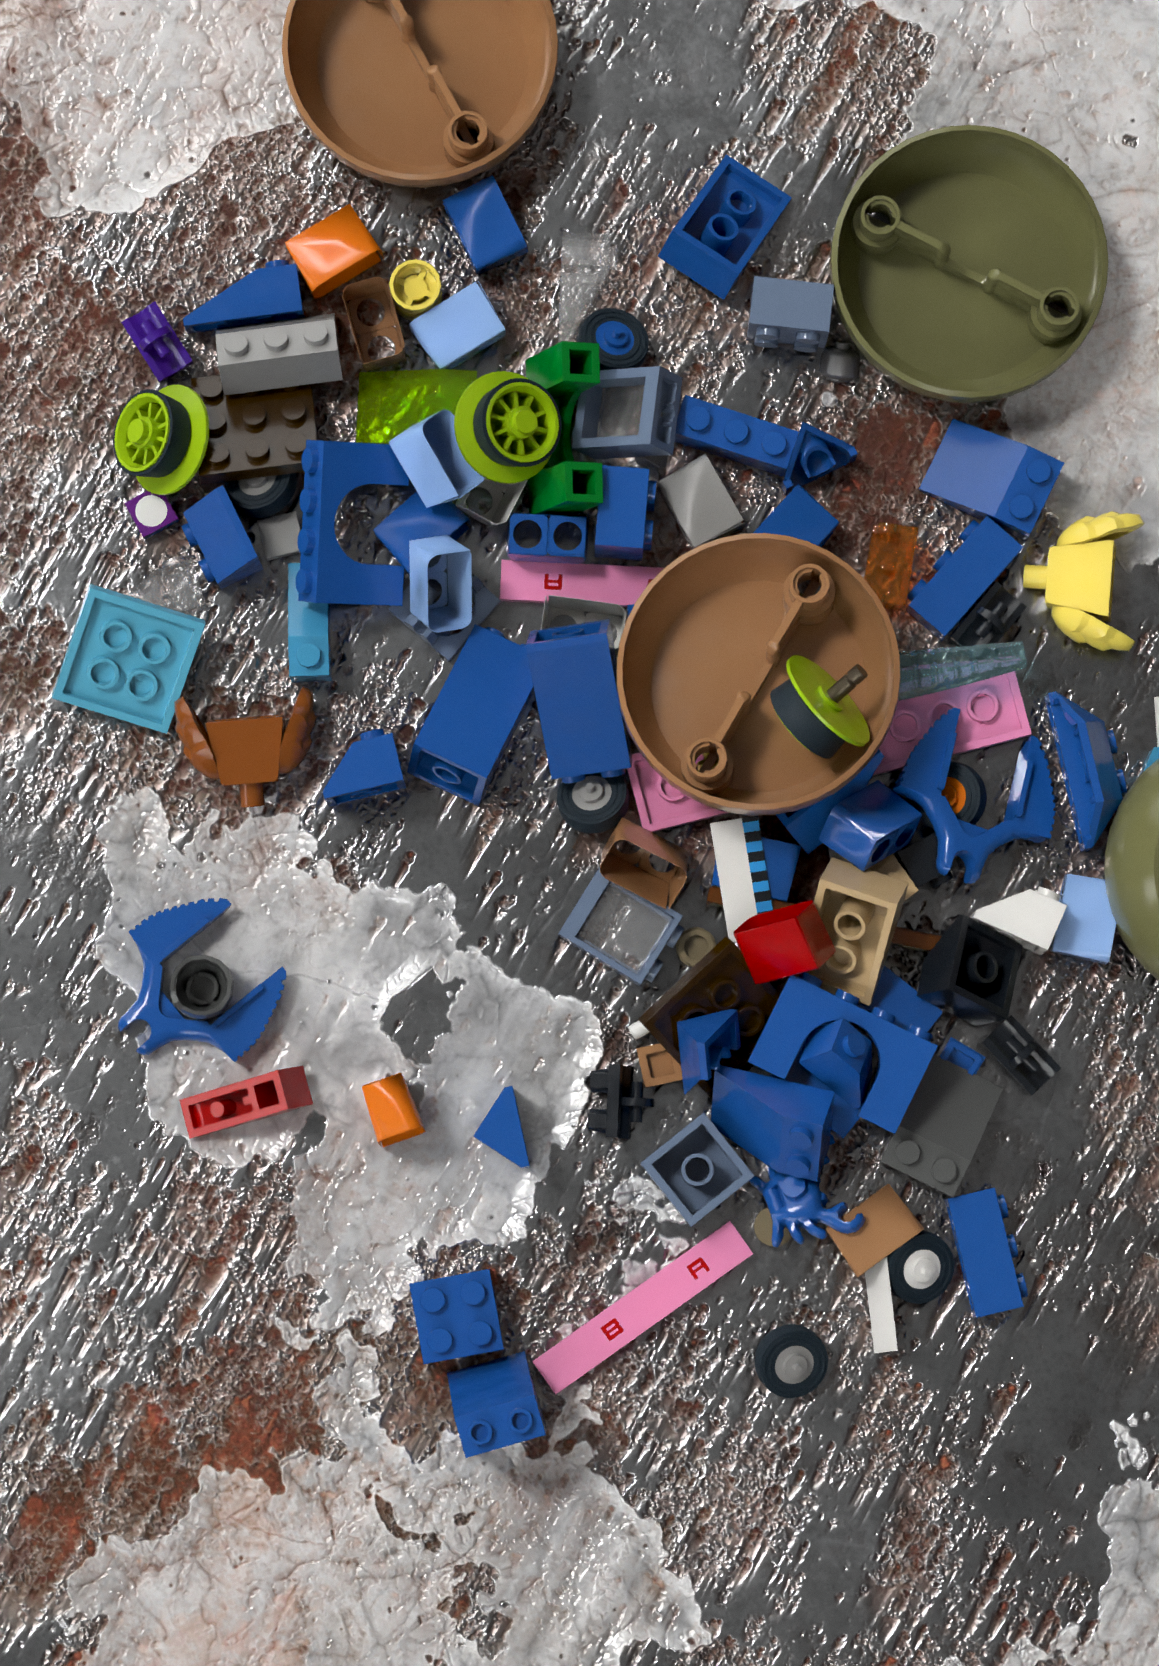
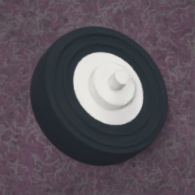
[887,1230,954,1304]

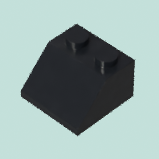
[916,915,1023,1026]

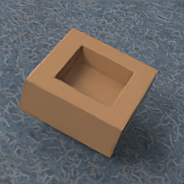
[636,1043,683,1088]

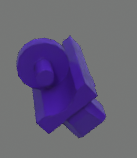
[121,301,194,384]

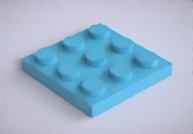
[52,584,205,734]

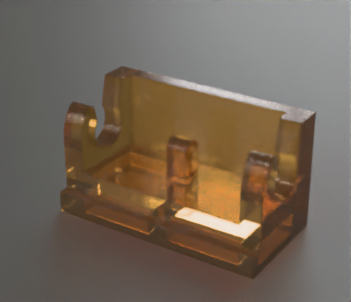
[864,522,919,611]

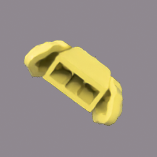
[1023,511,1145,651]

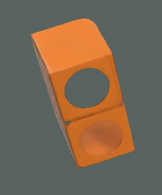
[285,204,384,299]
[362,1073,426,1147]

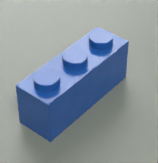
[674,395,799,477]
[906,516,1023,642]
[944,1187,1028,1318]

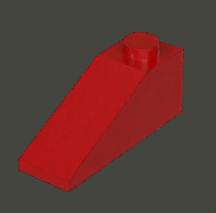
[179,1065,313,1139]

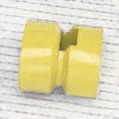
[389,259,443,321]

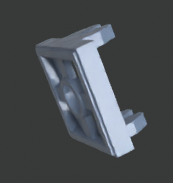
[388,555,501,662]

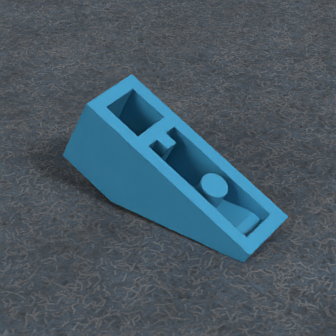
[288,563,332,683]

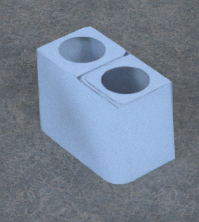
[409,281,506,376]
[388,409,485,508]
[409,535,472,633]
[1050,874,1116,965]

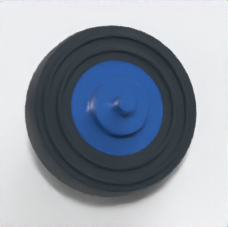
[577,308,649,370]

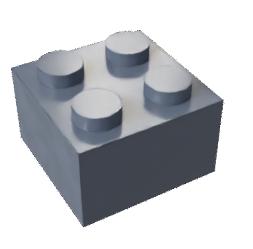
[746,276,834,352]
[640,1112,754,1227]

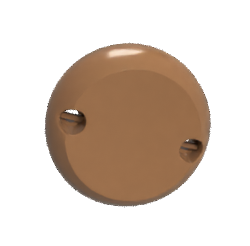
[282,0,559,188]
[616,533,901,816]

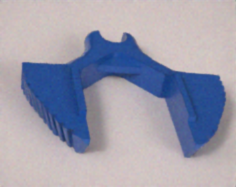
[892,708,1055,884]
[118,898,286,1062]

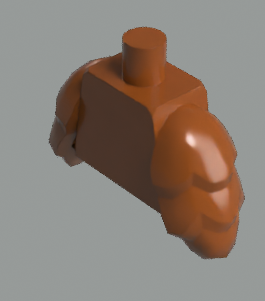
[174,686,317,807]

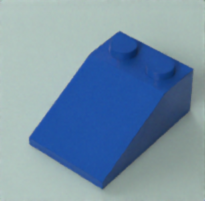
[658,154,792,300]
[918,419,1064,542]
[711,1065,835,1182]

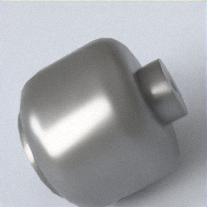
[820,342,861,382]

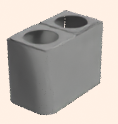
[657,454,745,549]

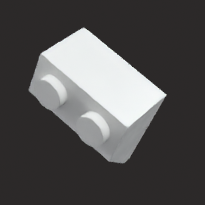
[970,886,1067,955]

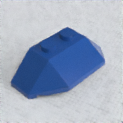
[1044,691,1127,852]

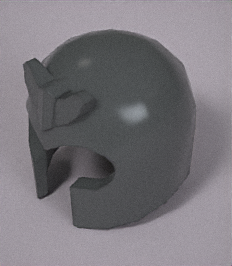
[170,955,234,1019]

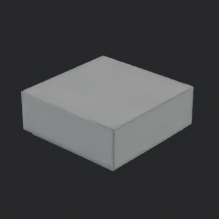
[257,511,301,561]

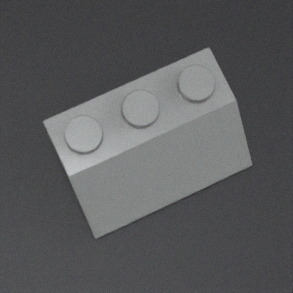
[215,313,343,395]

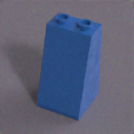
[526,619,633,783]
[407,624,534,806]
[447,1351,547,1458]

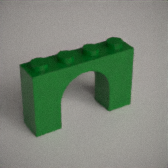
[526,341,603,516]

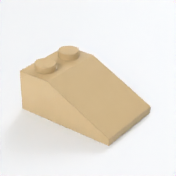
[795,857,909,1006]

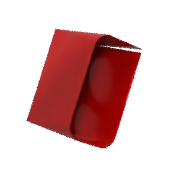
[733,900,836,984]

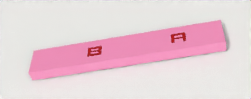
[500,560,664,607]
[532,1221,753,1395]

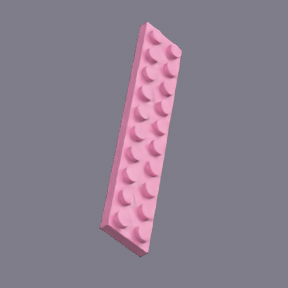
[627,657,1032,833]

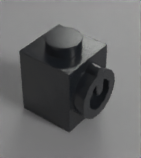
[895,826,959,889]

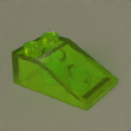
[356,369,478,444]

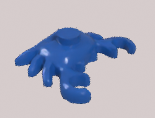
[749,1135,866,1247]

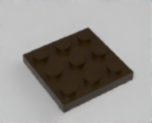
[191,375,318,485]
[638,936,780,1099]

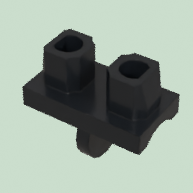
[950,581,1027,663]
[981,1015,1061,1096]
[588,1064,655,1139]

